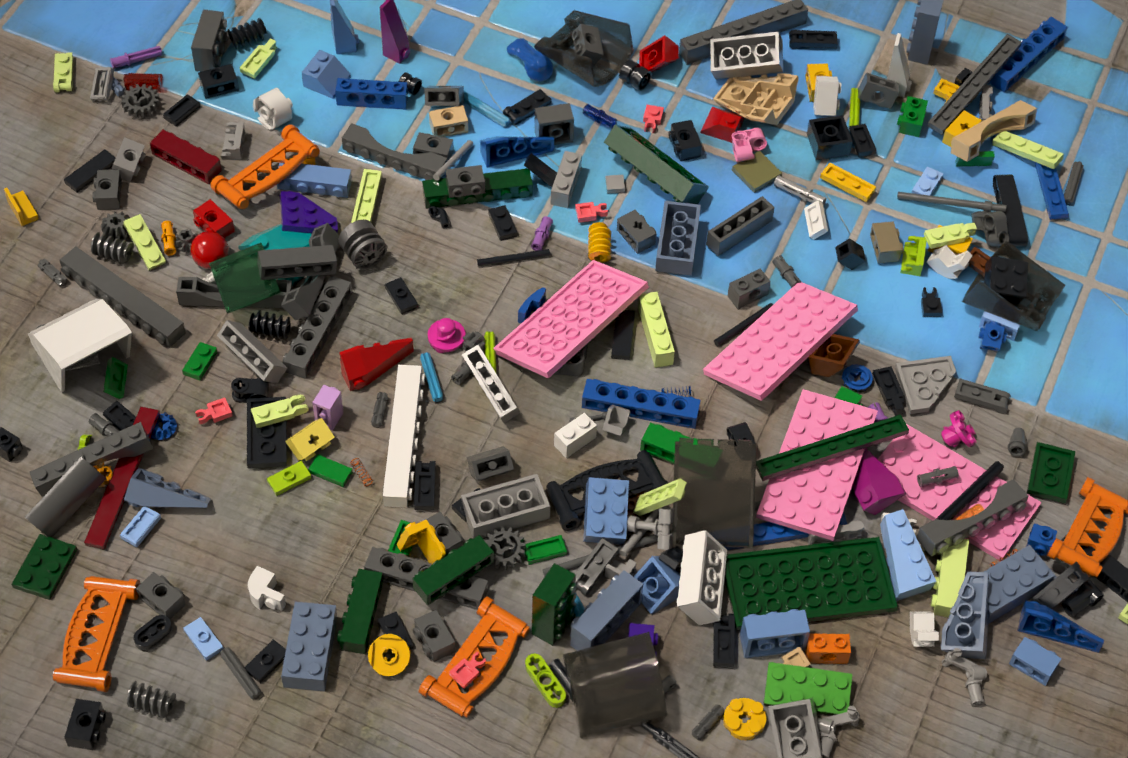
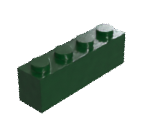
[412,535,494,606]
[337,569,383,655]

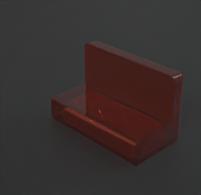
[123,73,163,92]

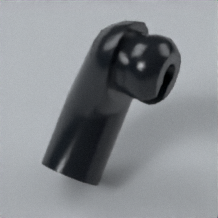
[428,206,450,229]

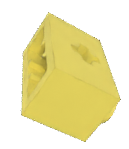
[285,418,335,461]

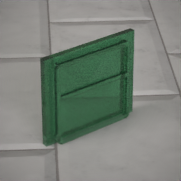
[209,243,281,314]

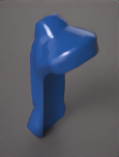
[507,38,553,82]

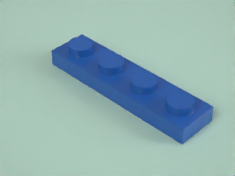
[1035,162,1069,219]

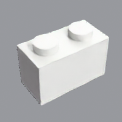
[813,76,841,116]
[554,413,597,459]

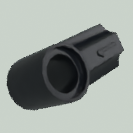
[1061,580,1104,617]

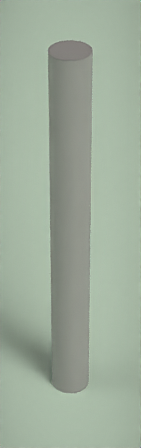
[433,140,473,181]
[619,505,668,557]

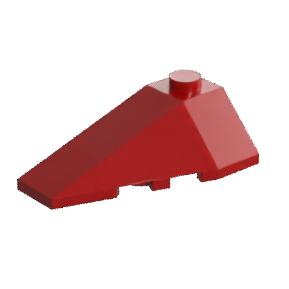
[339,338,414,391]

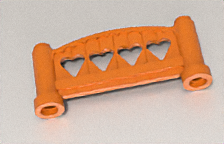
[211,124,320,209]
[1047,477,1128,577]
[53,576,141,692]
[418,596,531,718]

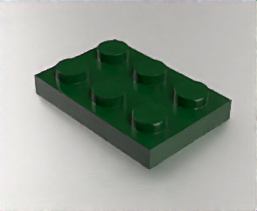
[1026,442,1076,503]
[11,534,78,600]

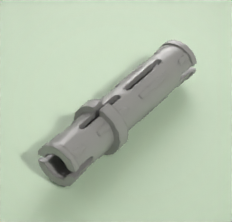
[774,175,827,206]

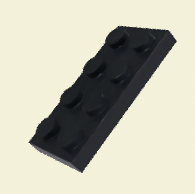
[247,397,287,469]

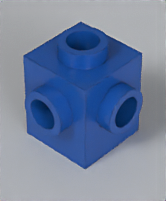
[978,321,1007,352]
[1026,523,1057,557]

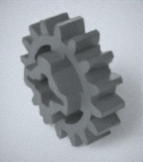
[121,84,160,118]
[484,527,526,570]

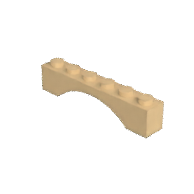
[951,100,1037,162]

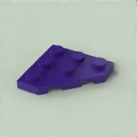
[280,191,338,233]

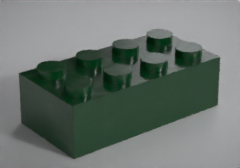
[532,563,577,646]

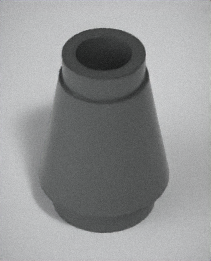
[1008,428,1027,457]

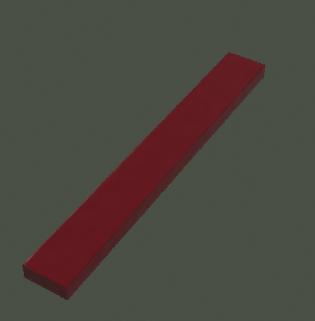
[84,407,160,550]

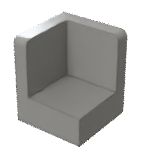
[602,405,630,436]
[604,559,637,580]

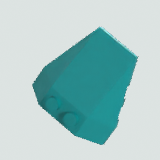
[238,223,312,287]

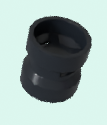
[399,72,422,95]

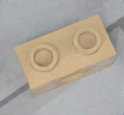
[429,105,468,137]

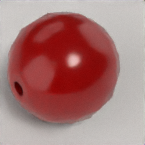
[190,231,229,269]

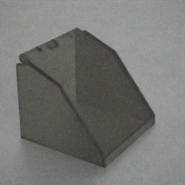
[672,438,756,548]

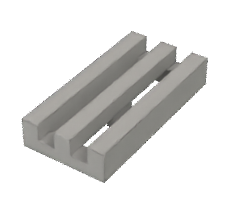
[90,67,114,102]

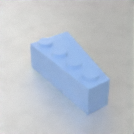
[880,509,936,601]

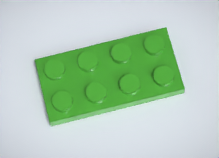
[763,662,852,715]

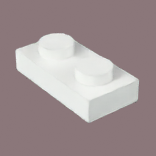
[804,200,828,240]

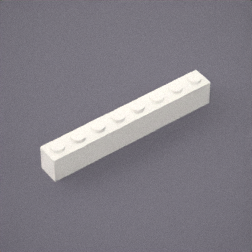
[383,365,425,508]

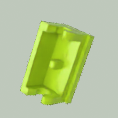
[900,236,927,276]

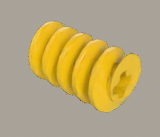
[588,222,611,263]

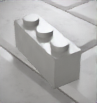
[551,151,582,208]

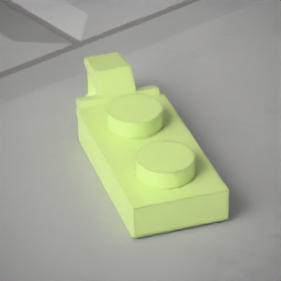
[240,38,277,79]
[924,223,977,249]

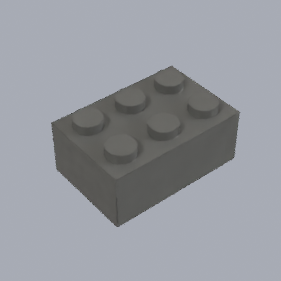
[191,9,229,72]

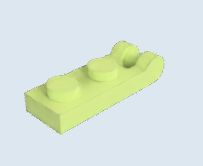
[53,53,73,92]

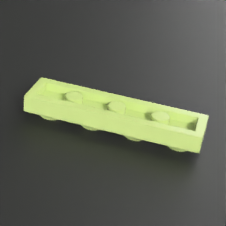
[992,131,1064,169]
[351,169,382,223]
[633,478,687,516]

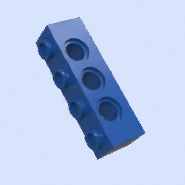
[335,78,408,109]

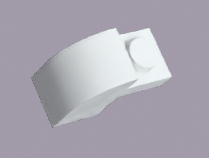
[927,245,972,279]
[248,566,286,611]
[910,611,939,647]

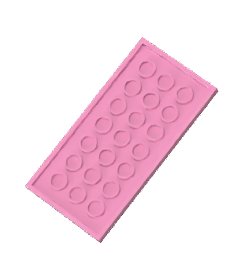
[493,260,649,379]
[703,282,858,401]
[756,389,878,541]
[878,424,1042,561]

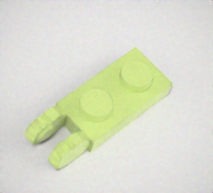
[251,394,309,428]

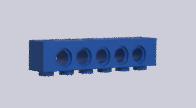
[989,16,1068,93]
[582,379,701,429]

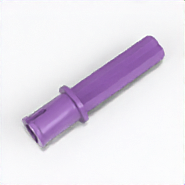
[110,46,162,69]

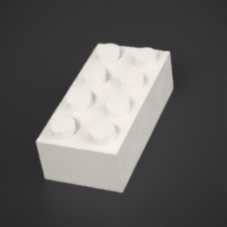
[677,530,727,625]

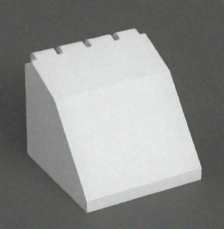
[28,299,132,393]

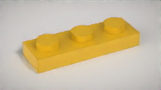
[820,163,876,202]

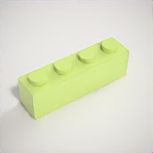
[638,292,675,368]
[931,539,969,618]

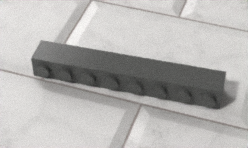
[679,0,808,65]
[60,246,186,348]

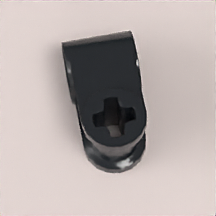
[231,378,269,403]
[726,422,755,461]

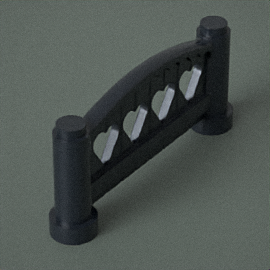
[546,450,669,531]

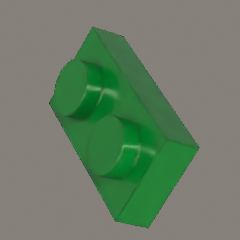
[182,342,218,381]
[103,357,128,399]

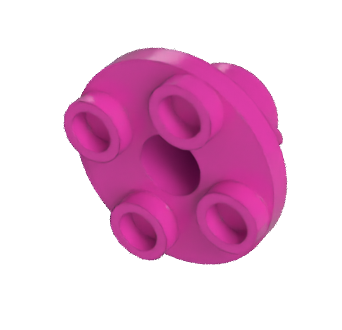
[428,318,465,353]
[941,410,977,447]

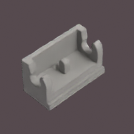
[221,121,246,160]

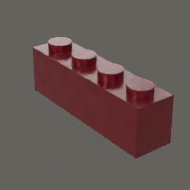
[150,129,222,185]

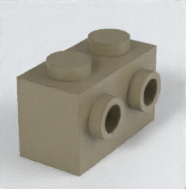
[870,221,904,263]

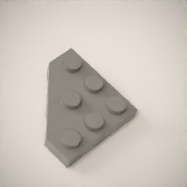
[895,356,956,414]

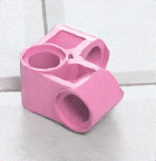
[732,128,767,162]

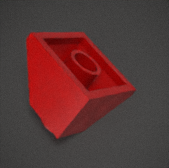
[639,35,679,73]
[700,107,745,143]

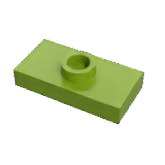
[267,461,312,496]

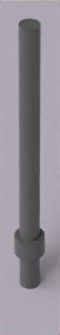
[897,192,1007,212]

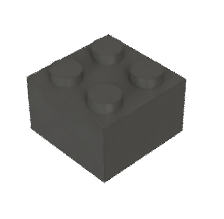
[534,103,574,145]

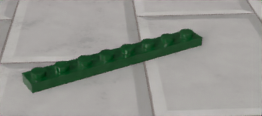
[755,414,909,481]

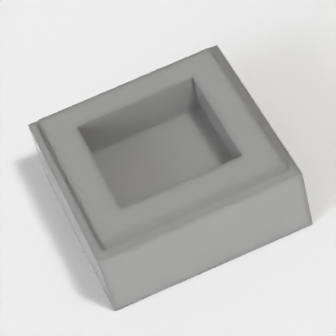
[605,175,625,194]

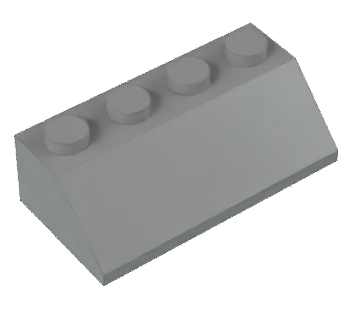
[461,474,550,539]

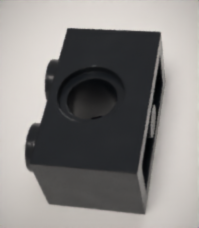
[198,64,239,99]
[668,120,702,161]
[64,699,106,750]

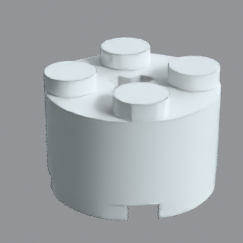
[253,88,293,130]

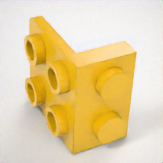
[397,519,446,564]

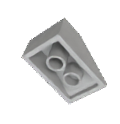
[768,698,822,758]

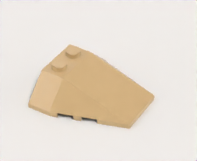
[713,73,798,125]

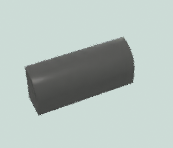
[25,457,106,538]

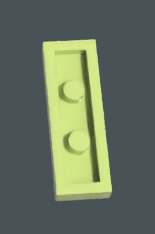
[123,214,166,271]

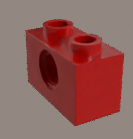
[193,199,235,238]

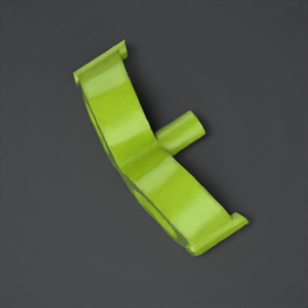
[77,434,92,450]

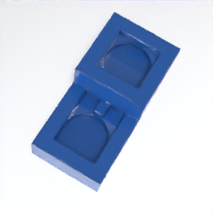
[518,287,546,323]

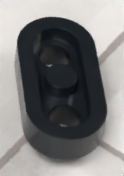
[133,615,172,650]

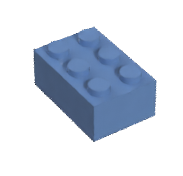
[583,477,629,545]
[740,609,810,658]

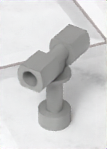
[627,507,674,550]

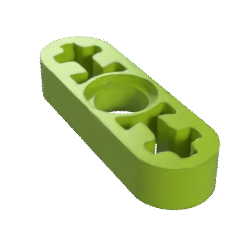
[525,653,566,708]

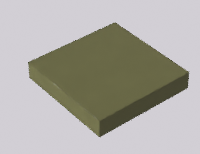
[732,151,782,193]

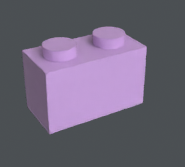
[312,385,343,431]

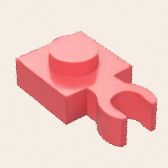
[643,104,664,133]
[575,202,608,223]
[195,397,232,424]
[449,652,486,689]

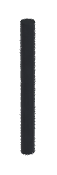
[477,249,550,267]
[714,303,773,346]

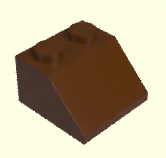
[809,334,860,377]

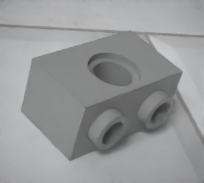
[111,137,146,182]

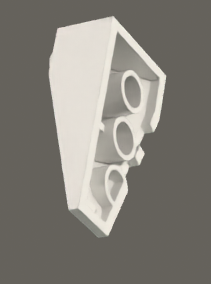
[887,33,912,98]

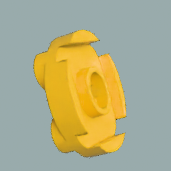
[368,634,411,676]
[723,698,766,740]

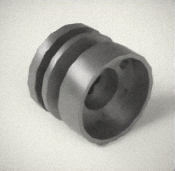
[338,219,387,269]

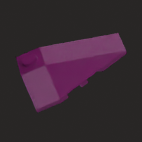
[380,0,410,64]
[853,448,906,515]

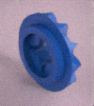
[842,364,873,392]
[151,412,177,440]

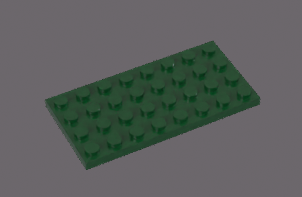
[725,537,898,630]

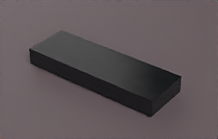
[64,149,116,193]
[611,310,635,360]

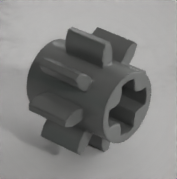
[176,229,197,252]
[462,332,485,352]

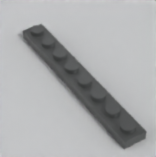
[928,34,1022,135]

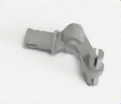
[942,648,987,706]
[818,706,860,758]

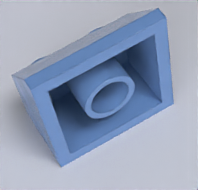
[301,50,351,99]
[634,556,681,614]

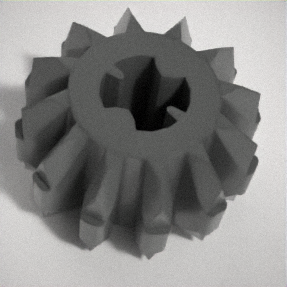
[101,211,130,240]

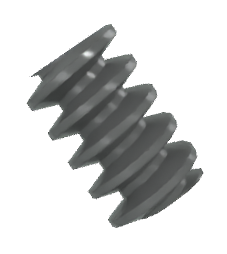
[91,232,134,264]
[127,681,176,718]

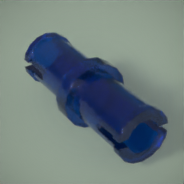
[583,104,617,129]

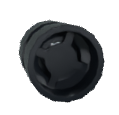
[619,59,652,91]

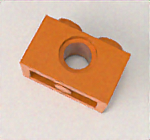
[805,634,851,664]

